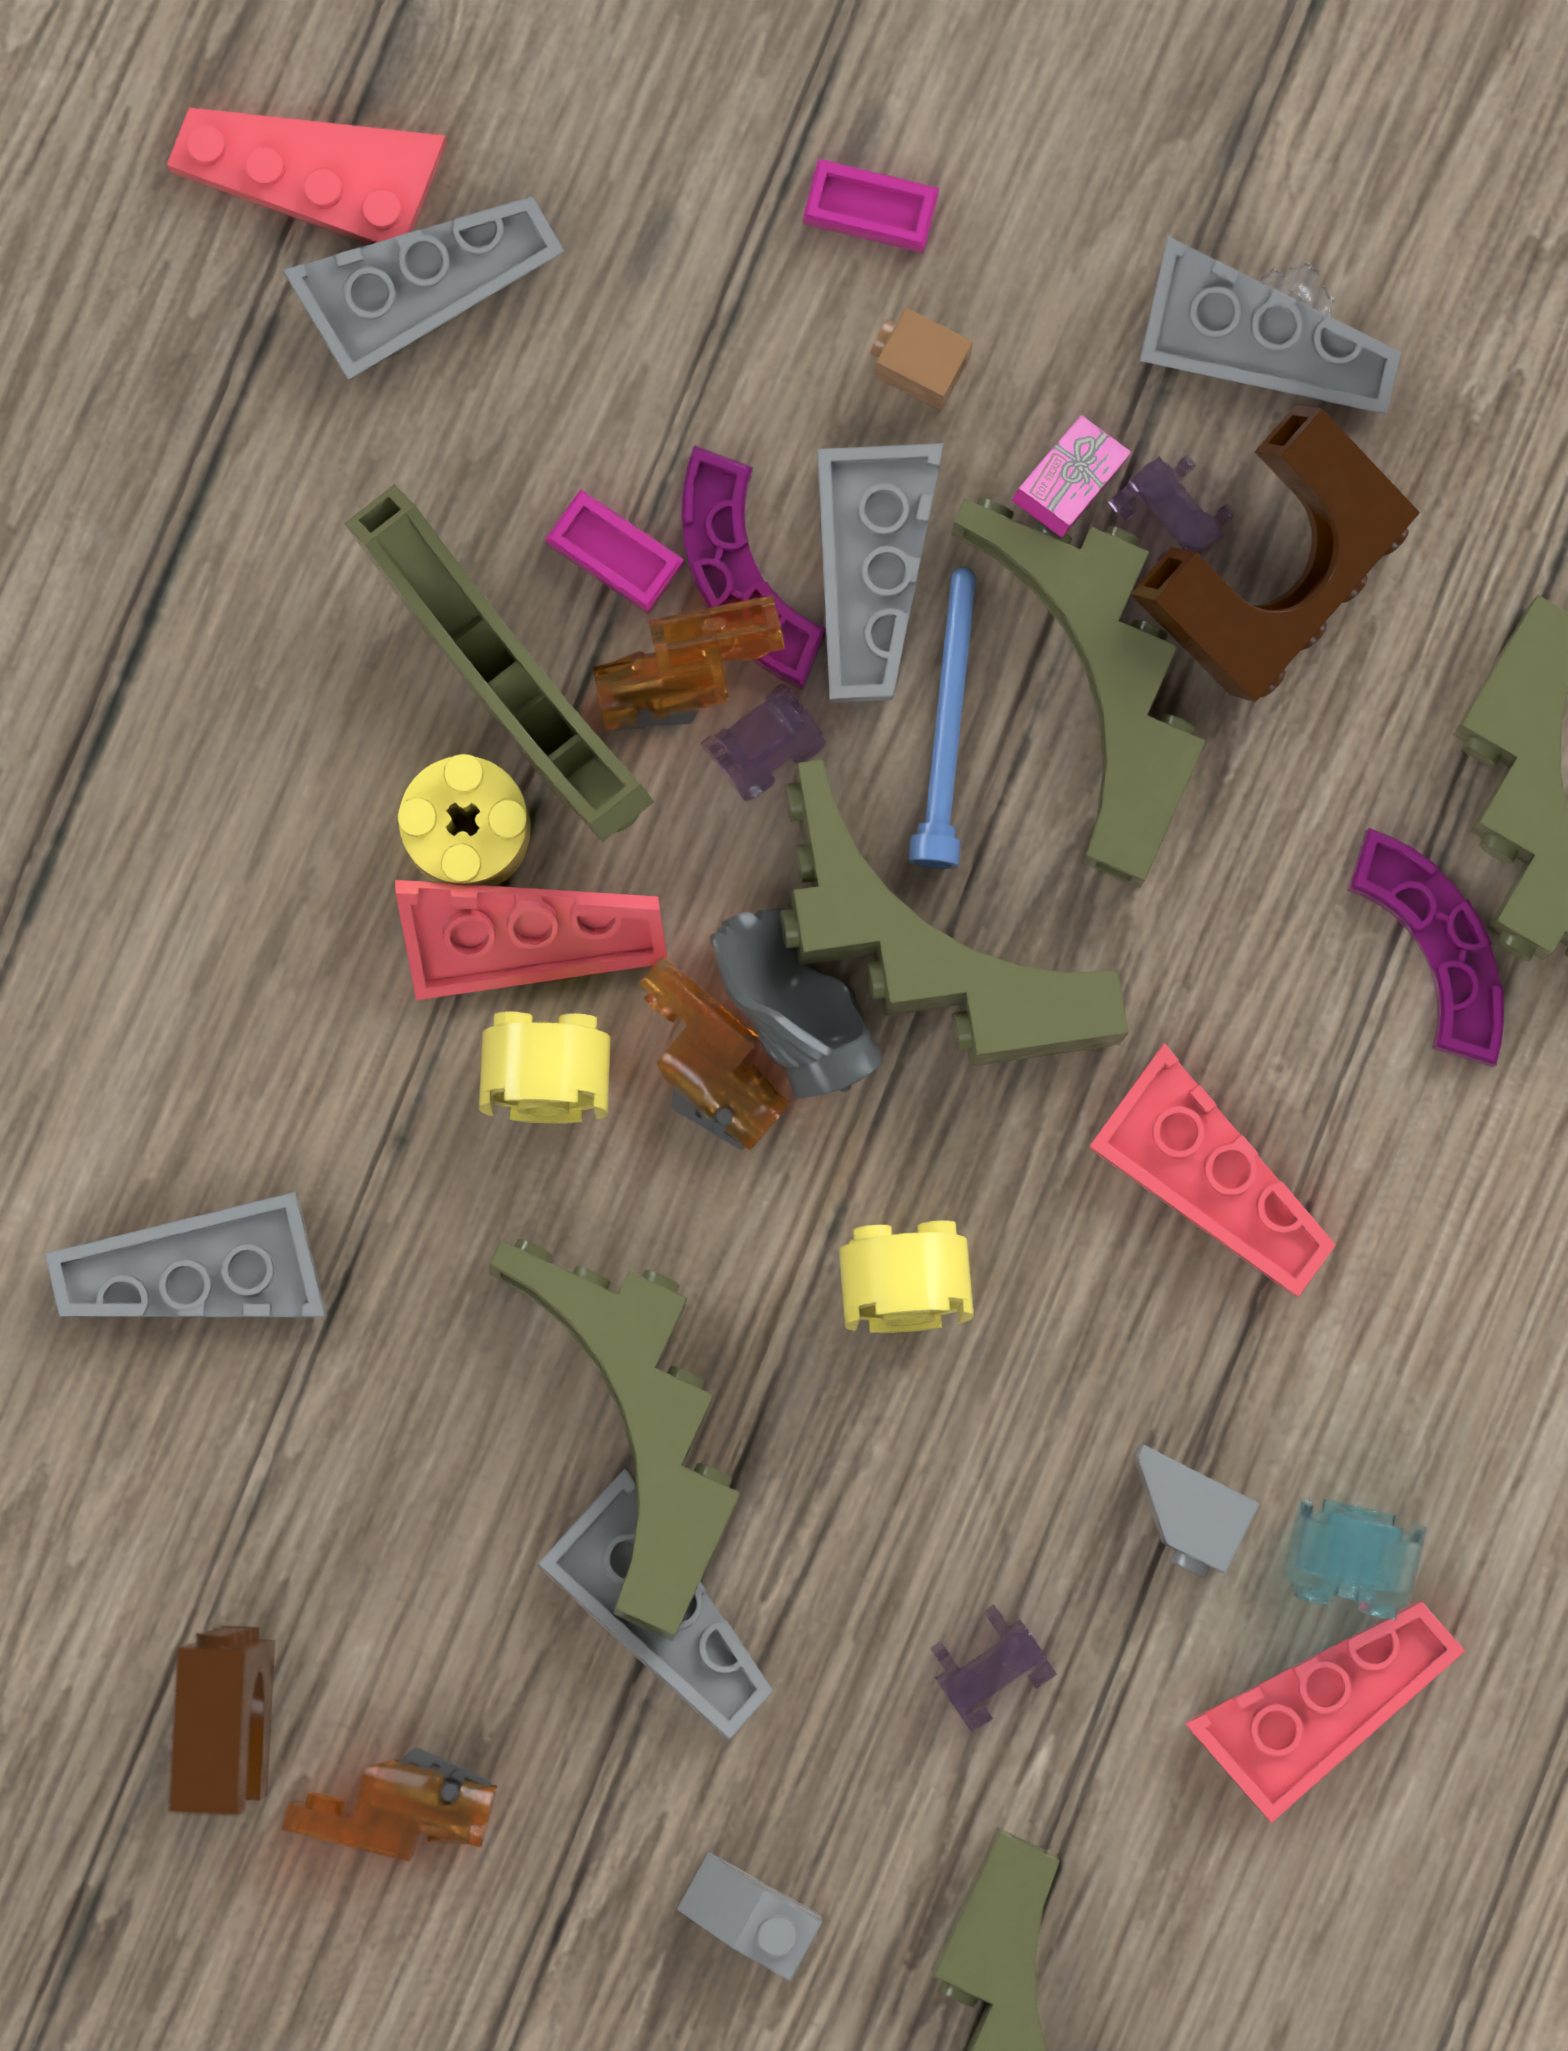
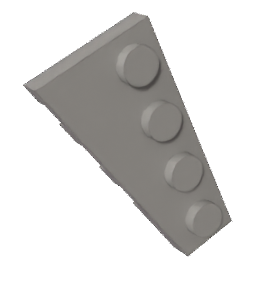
[282,196,564,381]
[1140,236,1401,414]
[817,443,944,703]
[45,1192,327,1317]
[537,1469,773,1741]

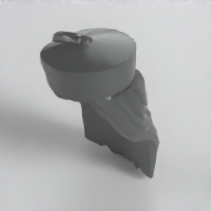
[710,908,884,1098]

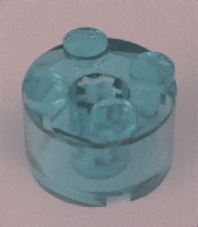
[1282,1497,1427,1619]

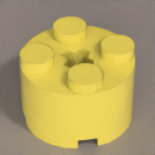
[398,754,531,886]
[479,1012,611,1124]
[839,1221,974,1333]

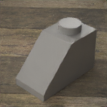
[1133,1445,1260,1578]
[677,1851,822,1981]

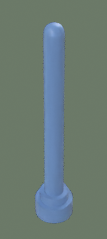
[908,567,976,869]

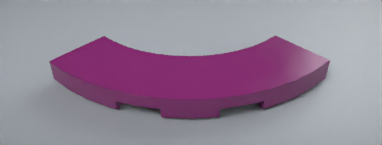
[682,445,826,690]
[1348,828,1504,1067]

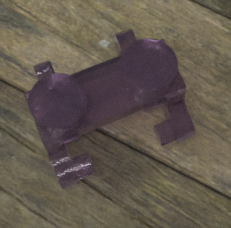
[1109,455,1236,561]
[700,684,826,801]
[930,1604,1057,1733]

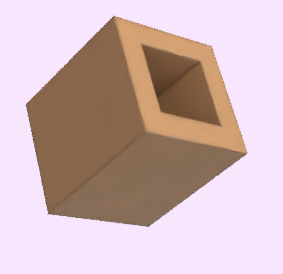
[870,307,973,411]

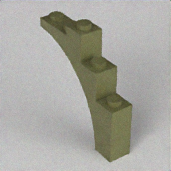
[344,484,654,842]
[952,498,1206,888]
[1453,595,1568,961]
[780,759,1129,1067]
[489,1239,740,1642]
[932,1827,1060,2051]

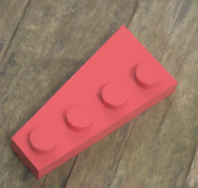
[167,108,447,245]
[395,880,668,1000]
[1088,1043,1336,1298]
[1183,1601,1465,1823]

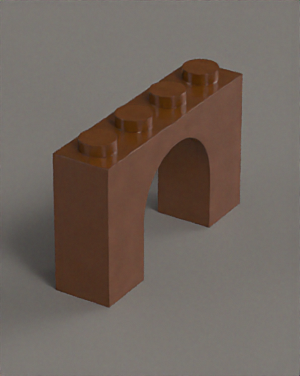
[1130,405,1420,702]
[169,1626,275,1815]

